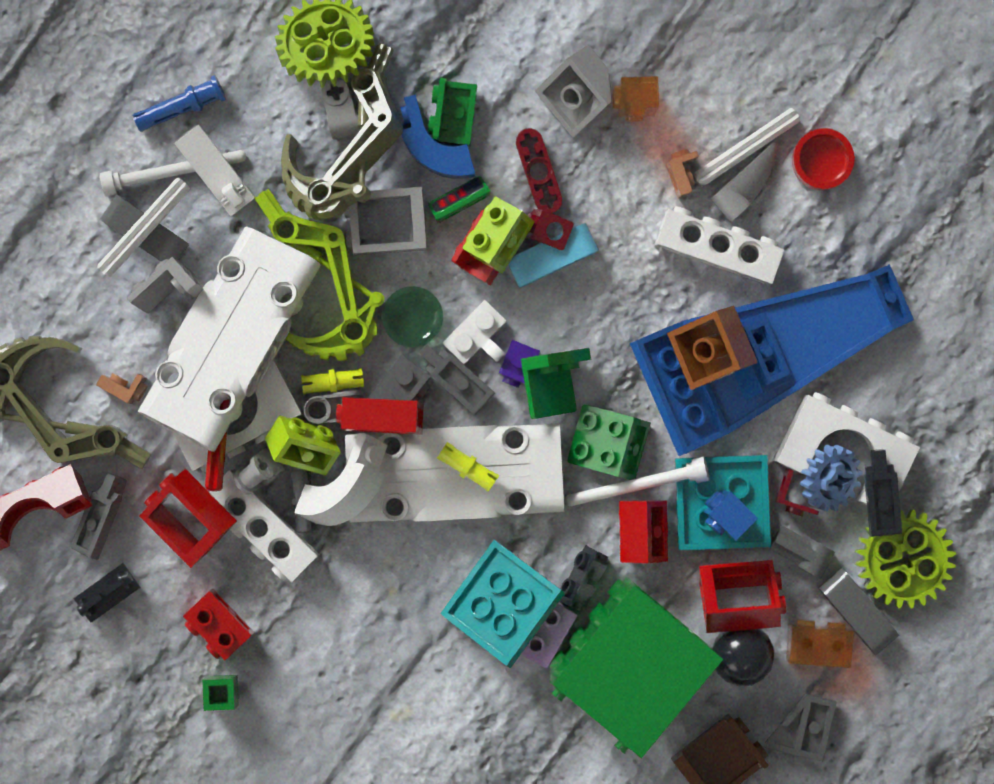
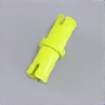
[301,368,364,395]
[437,442,499,492]

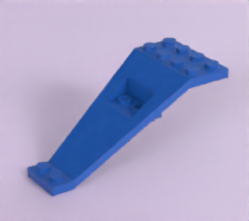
[630,264,914,456]

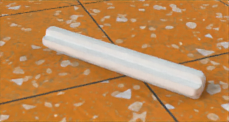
[694,108,800,187]
[97,178,190,277]

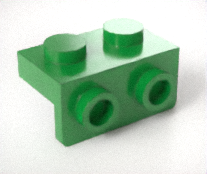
[428,78,478,147]

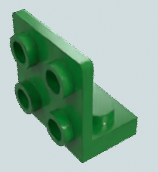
[521,348,591,419]
[567,404,651,480]

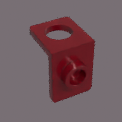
[525,209,574,250]
[775,468,819,517]

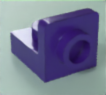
[498,340,540,388]

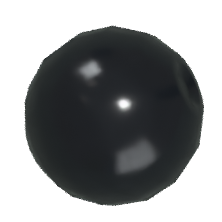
[713,629,774,687]

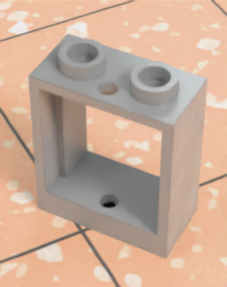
[344,187,427,256]

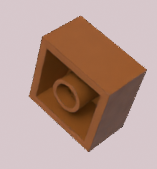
[667,306,758,390]

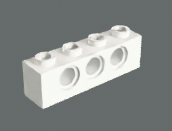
[654,206,784,286]
[208,469,320,582]

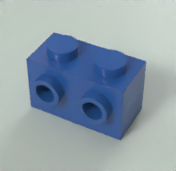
[704,490,758,541]

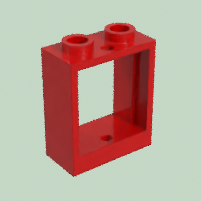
[336,397,424,435]
[139,468,237,568]
[699,560,786,633]

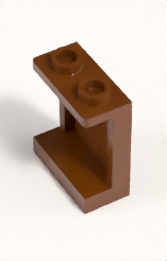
[671,713,769,784]

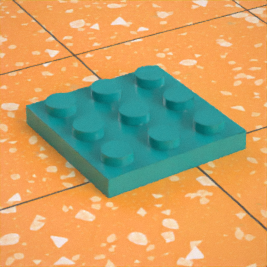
[675,455,771,550]
[440,540,565,668]

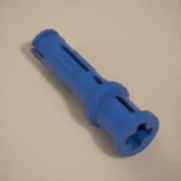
[133,75,226,132]

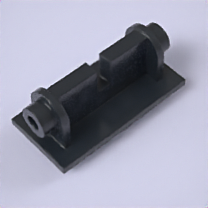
[560,545,609,611]
[73,563,141,623]

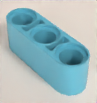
[508,223,599,288]

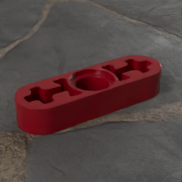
[516,128,562,214]

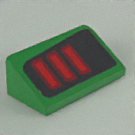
[428,176,491,223]

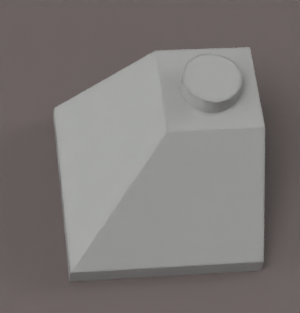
[535,45,612,138]

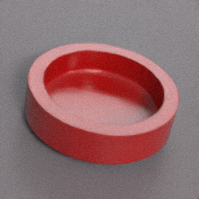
[792,128,855,191]

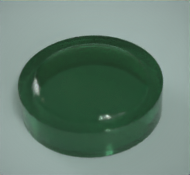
[382,286,444,348]

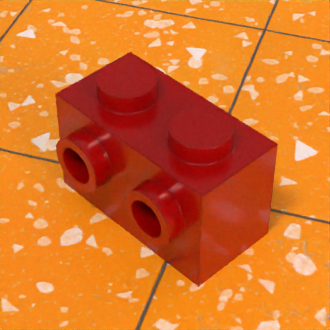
[619,500,668,564]
[183,589,255,661]

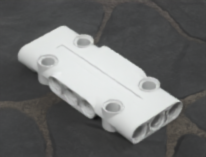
[138,227,321,452]
[345,423,564,523]

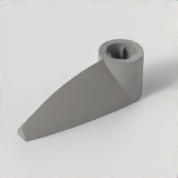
[711,141,778,222]

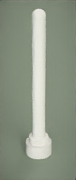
[100,150,246,197]
[564,456,710,506]

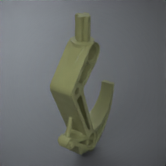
[281,43,403,220]
[0,336,151,469]

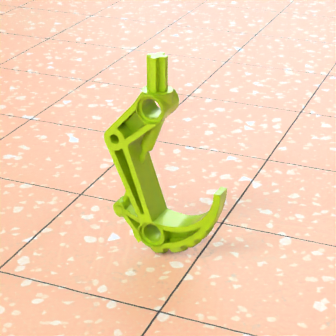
[254,188,385,361]

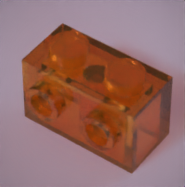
[612,76,659,122]
[786,619,854,668]

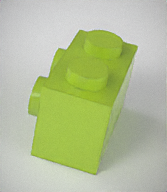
[462,196,535,274]
[265,415,341,476]

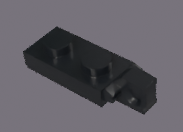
[864,449,902,537]

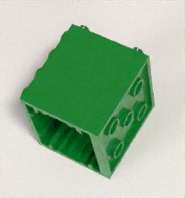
[549,577,723,759]

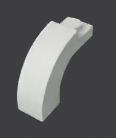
[294,433,388,526]

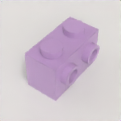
[522,603,578,669]

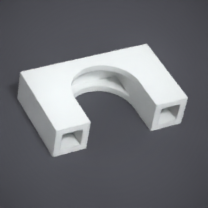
[172,358,304,473]
[773,392,920,505]

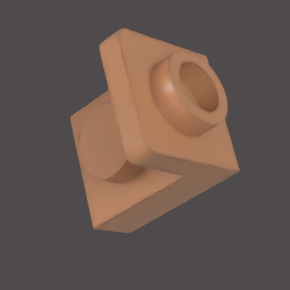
[666,149,699,199]
[96,373,148,404]

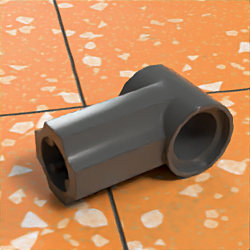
[769,525,836,579]

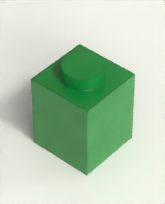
[202,675,239,711]

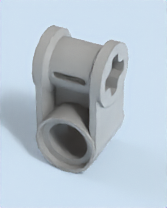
[321,78,360,140]
[304,390,361,424]
[233,446,286,495]

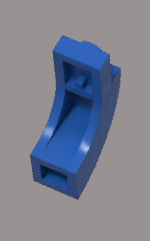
[400,94,476,179]

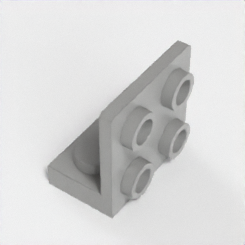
[127,257,204,314]

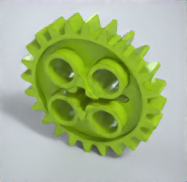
[275,0,375,88]
[855,509,956,609]

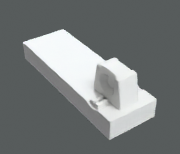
[174,124,255,216]

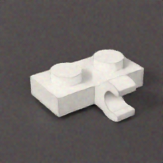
[442,300,507,365]

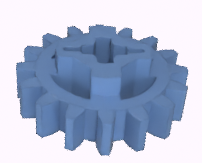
[800,444,863,512]

